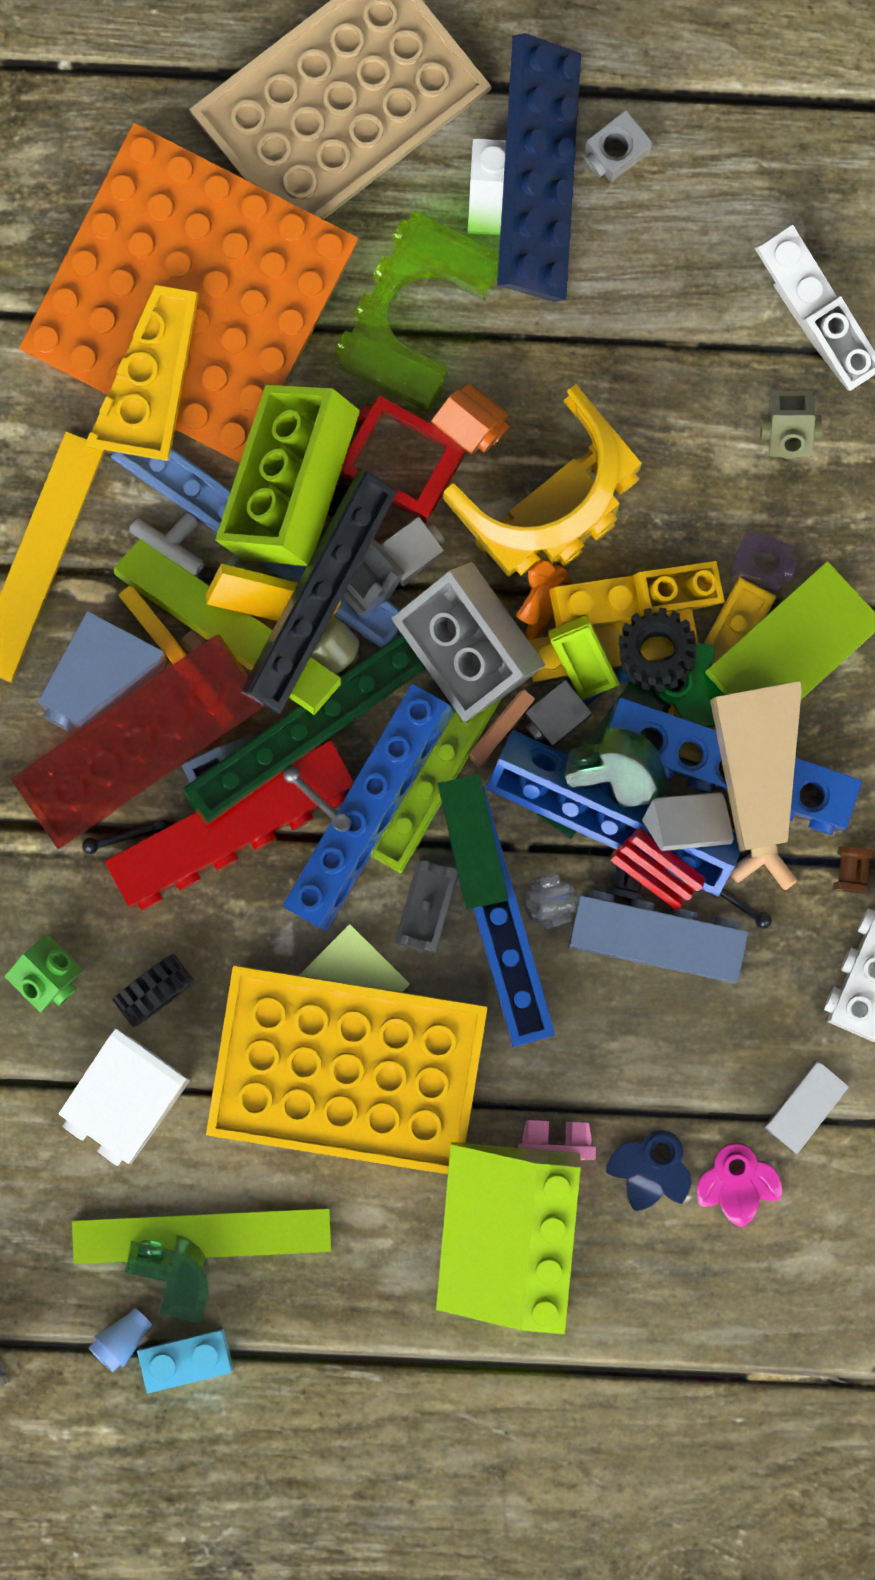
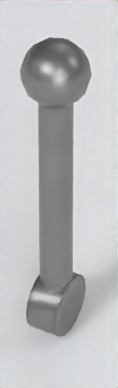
[284,767,351,832]

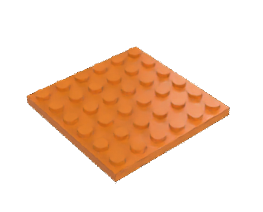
[18,123,360,463]

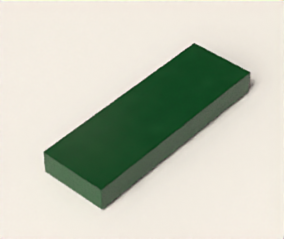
[437,774,508,910]

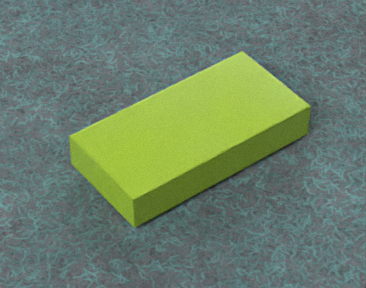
[548,615,620,701]

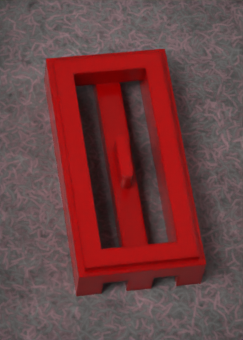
[610,828,705,910]

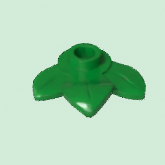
[653,643,725,727]

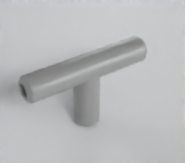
[130,513,204,575]

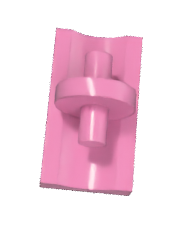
[517,1120,596,1160]

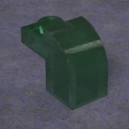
[564,728,667,808]
[125,1235,210,1323]

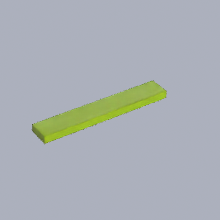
[114,539,341,715]
[371,698,503,874]
[72,1208,332,1264]

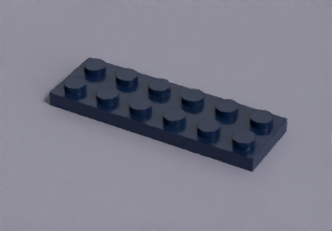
[497,33,581,302]

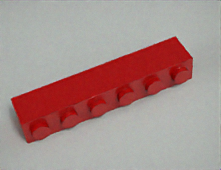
[104,741,354,911]

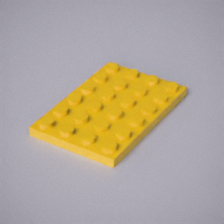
[206,965,488,1174]

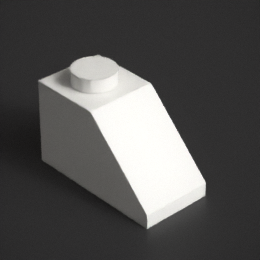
[468,139,506,235]

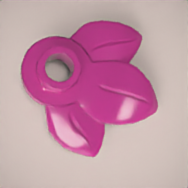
[697,1142,782,1227]

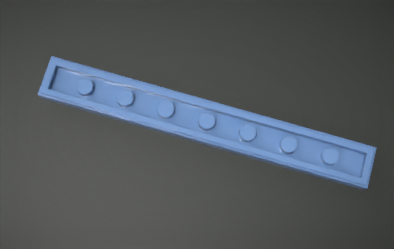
[111,448,401,648]

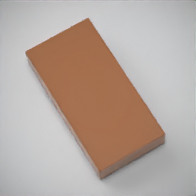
[469,690,535,768]

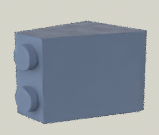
[38,611,169,732]

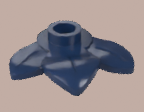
[606,1130,691,1211]

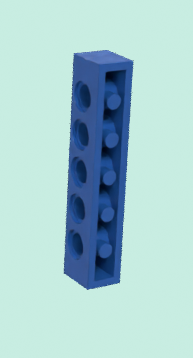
[282,684,455,932]
[599,698,863,835]
[485,730,740,897]

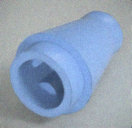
[89,1308,153,1372]

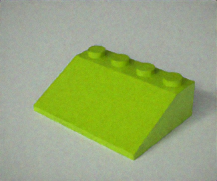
[436,1142,581,1334]

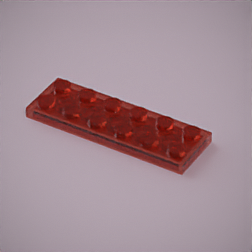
[11,634,264,850]

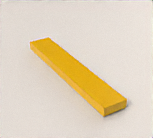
[0,432,106,683]

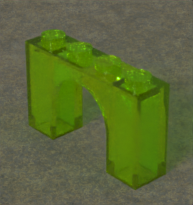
[335,211,499,412]

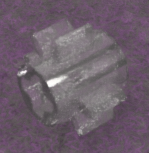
[525,874,578,930]

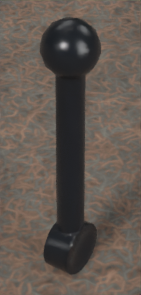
[82,820,169,854]
[720,888,772,929]

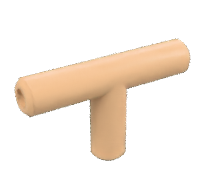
[730,853,797,890]

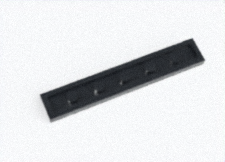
[240,469,398,714]

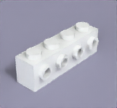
[824,891,875,1042]

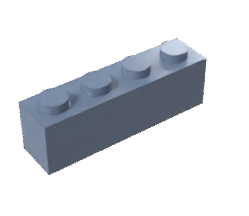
[568,890,748,984]

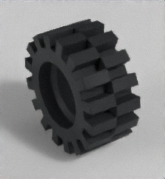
[619,608,696,692]
[112,954,195,1028]

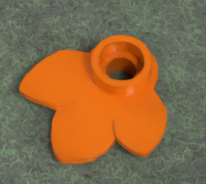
[516,560,571,640]

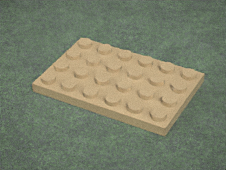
[189,0,491,220]

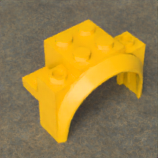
[443,384,642,577]

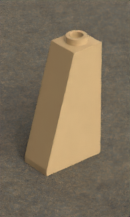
[710,681,802,858]

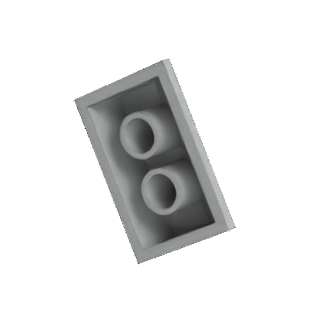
[391,562,546,723]

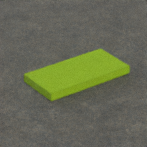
[705,561,875,700]

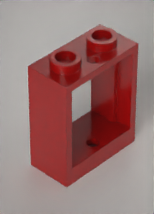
[339,395,467,524]

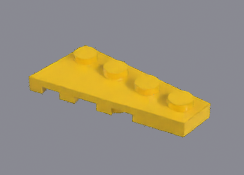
[84,285,199,461]

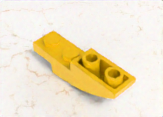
[549,561,725,628]

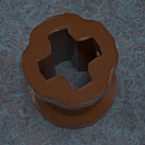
[833,846,875,894]

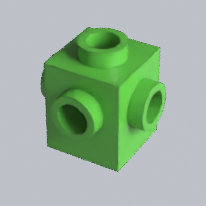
[5,934,83,1013]

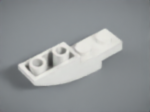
[754,225,875,391]

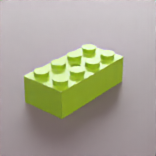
[215,385,360,566]

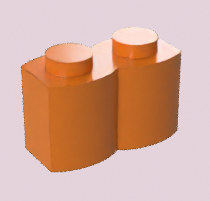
[431,383,510,455]

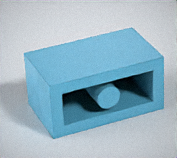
[137,1328,234,1394]

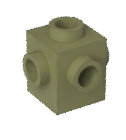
[760,391,822,459]

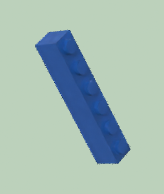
[473,786,555,1048]

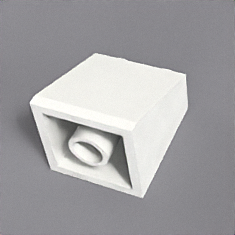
[59,1028,191,1166]

